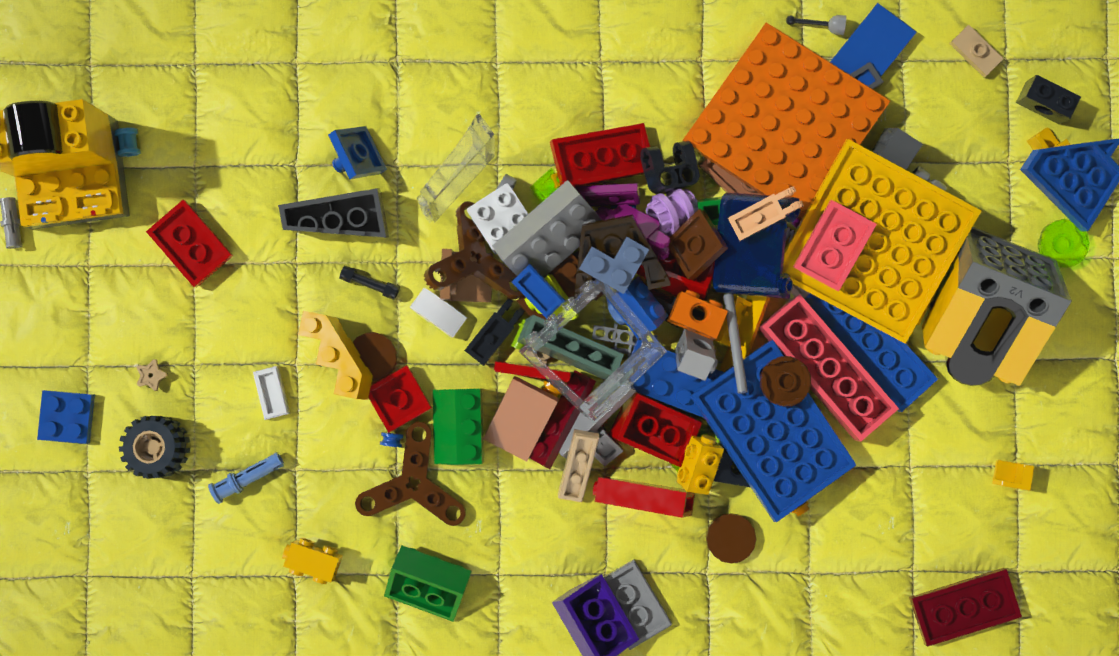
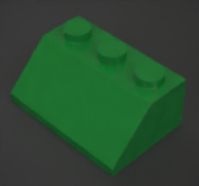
[433,389,484,465]
[384,545,472,622]

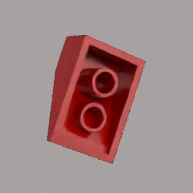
[609,392,702,467]

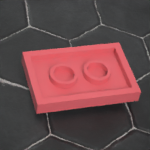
[793,200,877,291]

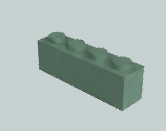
[517,315,624,381]

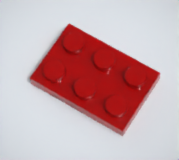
[146,199,233,288]

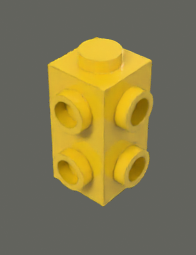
[677,434,724,495]
[282,538,343,584]

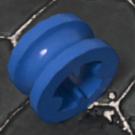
[380,432,403,447]

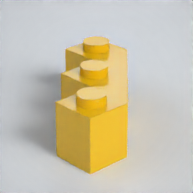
[298,311,373,400]

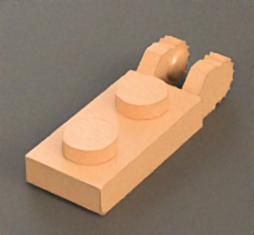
[728,186,804,241]

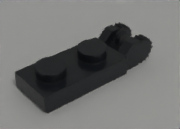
[464,298,525,366]

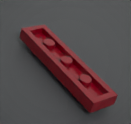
[529,370,596,469]

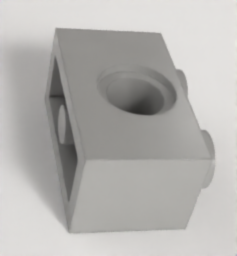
[675,329,718,380]

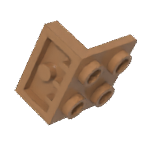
[440,249,493,302]

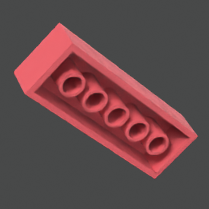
[759,294,899,442]

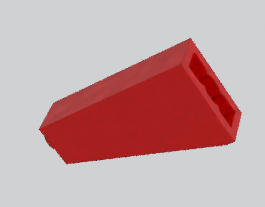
[593,477,695,518]

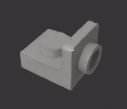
[594,425,623,466]

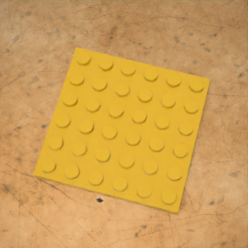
[773,139,981,344]

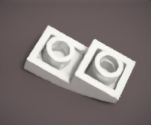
[409,288,467,338]

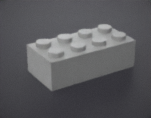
[492,180,602,277]

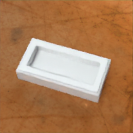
[253,366,290,420]

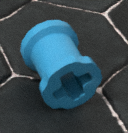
[115,128,141,157]

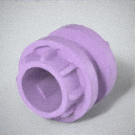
[646,188,698,236]

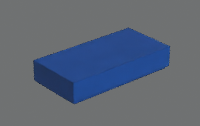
[512,264,566,319]

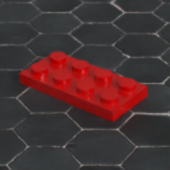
[550,123,650,187]

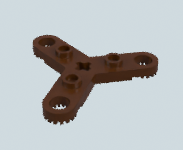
[424,201,523,300]
[355,422,466,526]

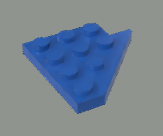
[1020,138,1119,231]

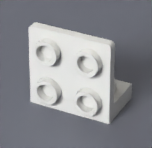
[467,183,528,255]

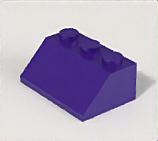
[552,574,639,656]

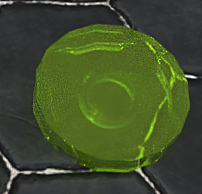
[1037,219,1090,269]

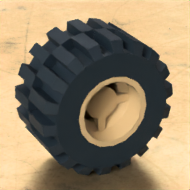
[119,416,190,479]

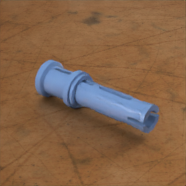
[208,452,284,504]

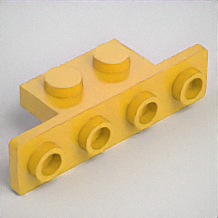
[714,279,775,372]

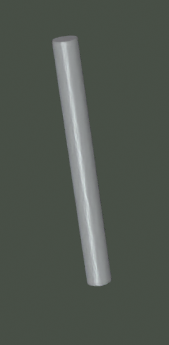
[723,294,748,394]

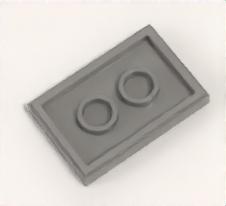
[604,559,672,650]

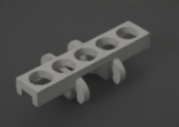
[592,323,658,358]

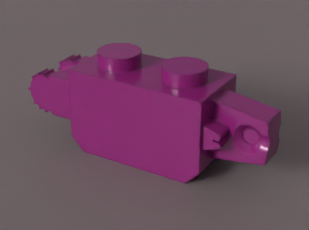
[595,204,670,260]

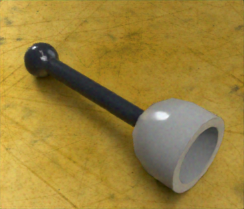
[786,15,846,35]

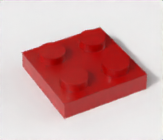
[368,365,432,433]

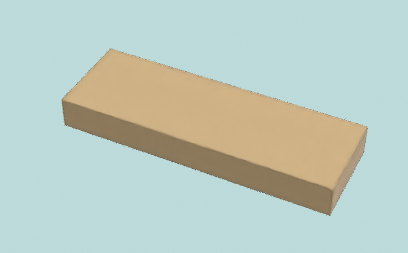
[558,429,599,502]

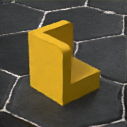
[1027,127,1071,150]
[992,460,1034,491]

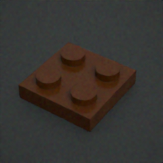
[669,209,728,281]

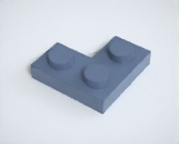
[579,237,649,294]

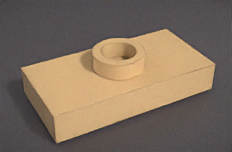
[949,25,1004,77]

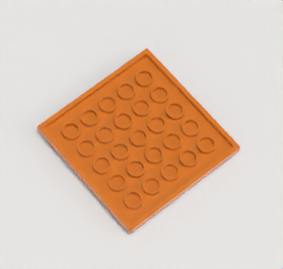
[683,22,890,220]

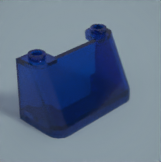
[713,192,801,299]

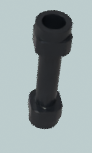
[339,265,400,300]

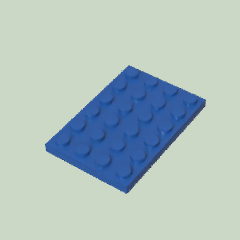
[690,340,856,522]

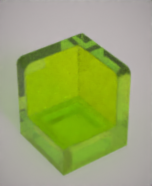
[530,168,559,203]

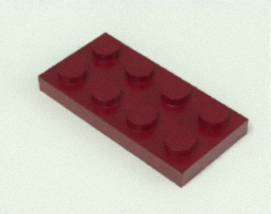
[909,568,1022,647]

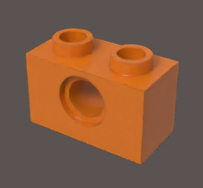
[667,290,728,341]

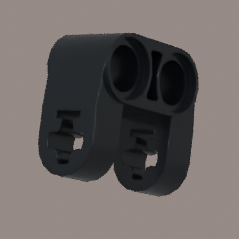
[640,141,700,195]

